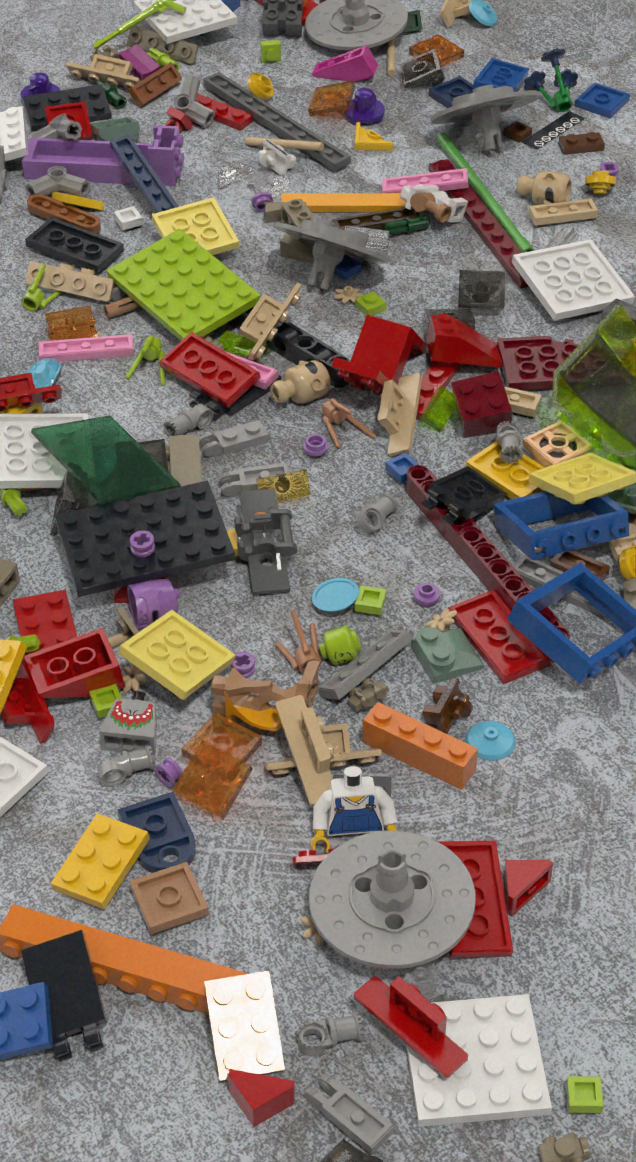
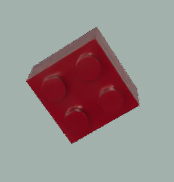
[451,371,512,438]

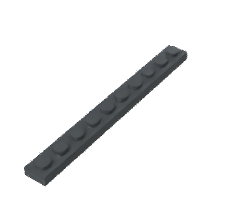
[203,72,351,171]

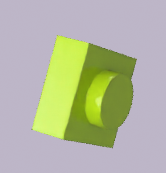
[260,40,281,63]
[355,291,387,316]
[355,585,387,615]
[89,684,122,719]
[566,1076,604,1113]

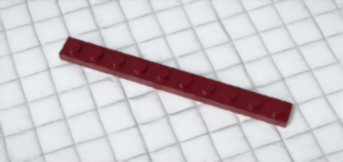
[429,159,529,289]

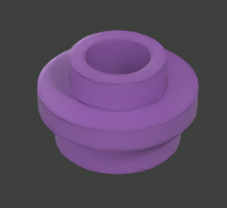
[251,192,273,212]
[303,434,328,457]
[414,583,440,608]

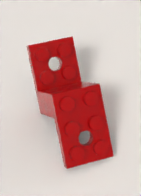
[332,315,427,396]

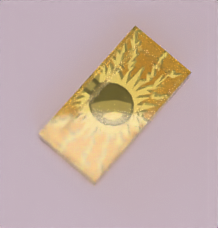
[256,469,311,502]

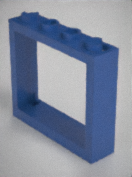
[493,491,630,560]
[507,563,636,684]

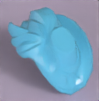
[27,358,62,389]

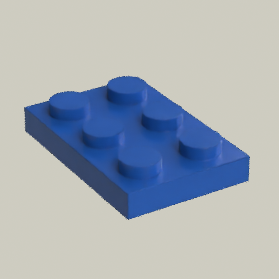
[473,58,529,92]
[0,982,53,1060]

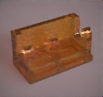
[45,305,98,341]

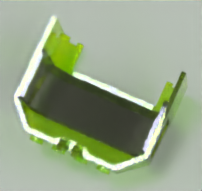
[552,303,636,470]

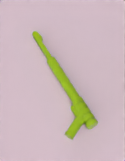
[93,0,187,49]

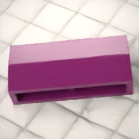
[119,44,161,81]

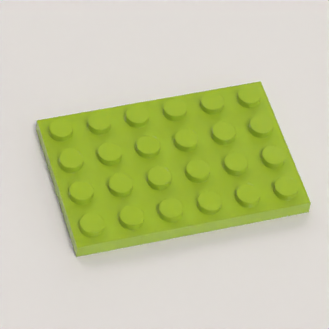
[106,229,261,341]

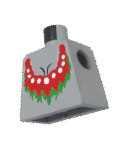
[99,691,157,756]

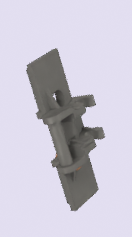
[234,489,297,594]

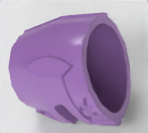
[127,579,180,630]

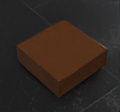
[503,121,533,143]

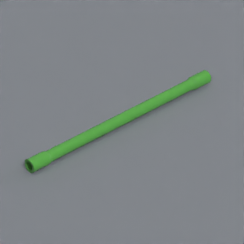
[436,132,534,253]

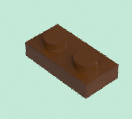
[558,132,605,155]
[550,550,610,581]

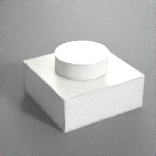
[114,206,143,230]

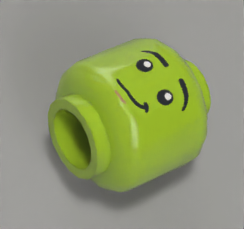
[319,626,362,665]

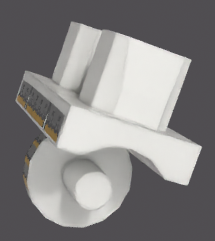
[258,139,296,175]

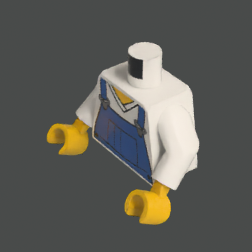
[310,766,399,853]

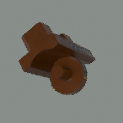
[422,678,473,734]

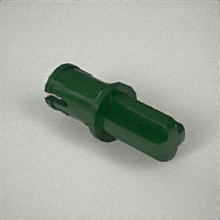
[97,81,127,109]
[385,215,429,235]

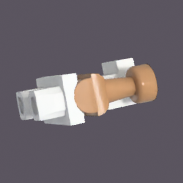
[400,184,468,223]

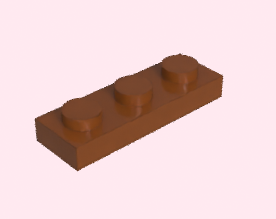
[128,62,182,107]

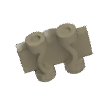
[90,45,119,62]
[347,678,389,712]
[538,1133,590,1162]

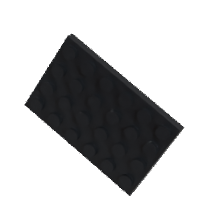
[55,480,235,597]

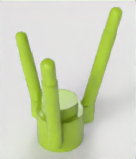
[21,264,62,311]
[125,335,165,386]

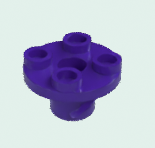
[20,72,61,103]
[344,88,385,126]

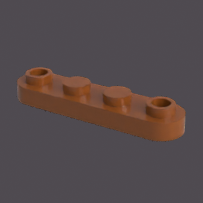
[27,194,101,233]

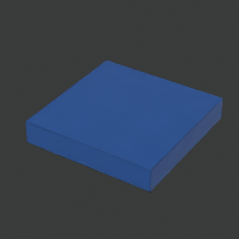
[574,82,630,119]

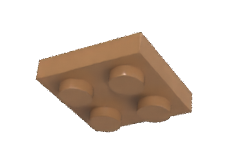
[129,862,209,935]

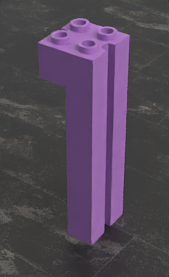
[22,125,184,186]

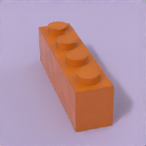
[362,702,478,790]

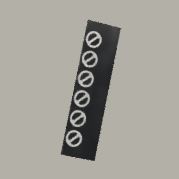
[521,111,586,150]

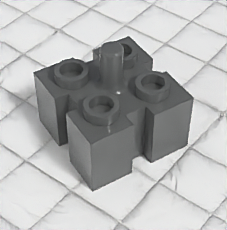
[262,0,304,37]

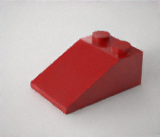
[426,314,503,367]
[24,628,125,698]

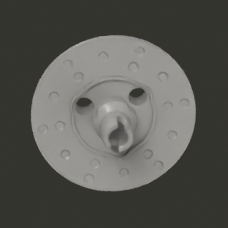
[305,0,408,50]
[430,85,540,151]
[273,217,389,290]
[309,831,475,969]

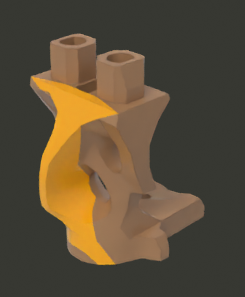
[211,660,320,731]

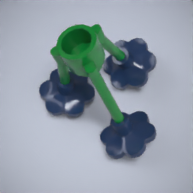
[524,48,578,112]

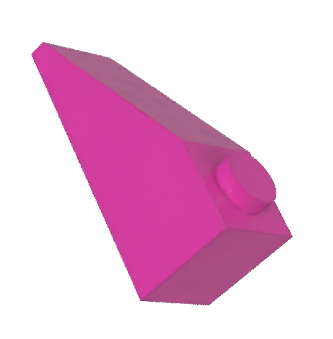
[311,45,378,82]

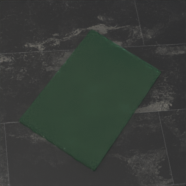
[31,415,181,504]

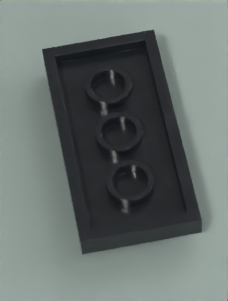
[22,84,112,132]
[25,217,124,273]

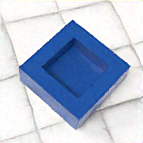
[334,254,361,280]
[385,452,419,483]

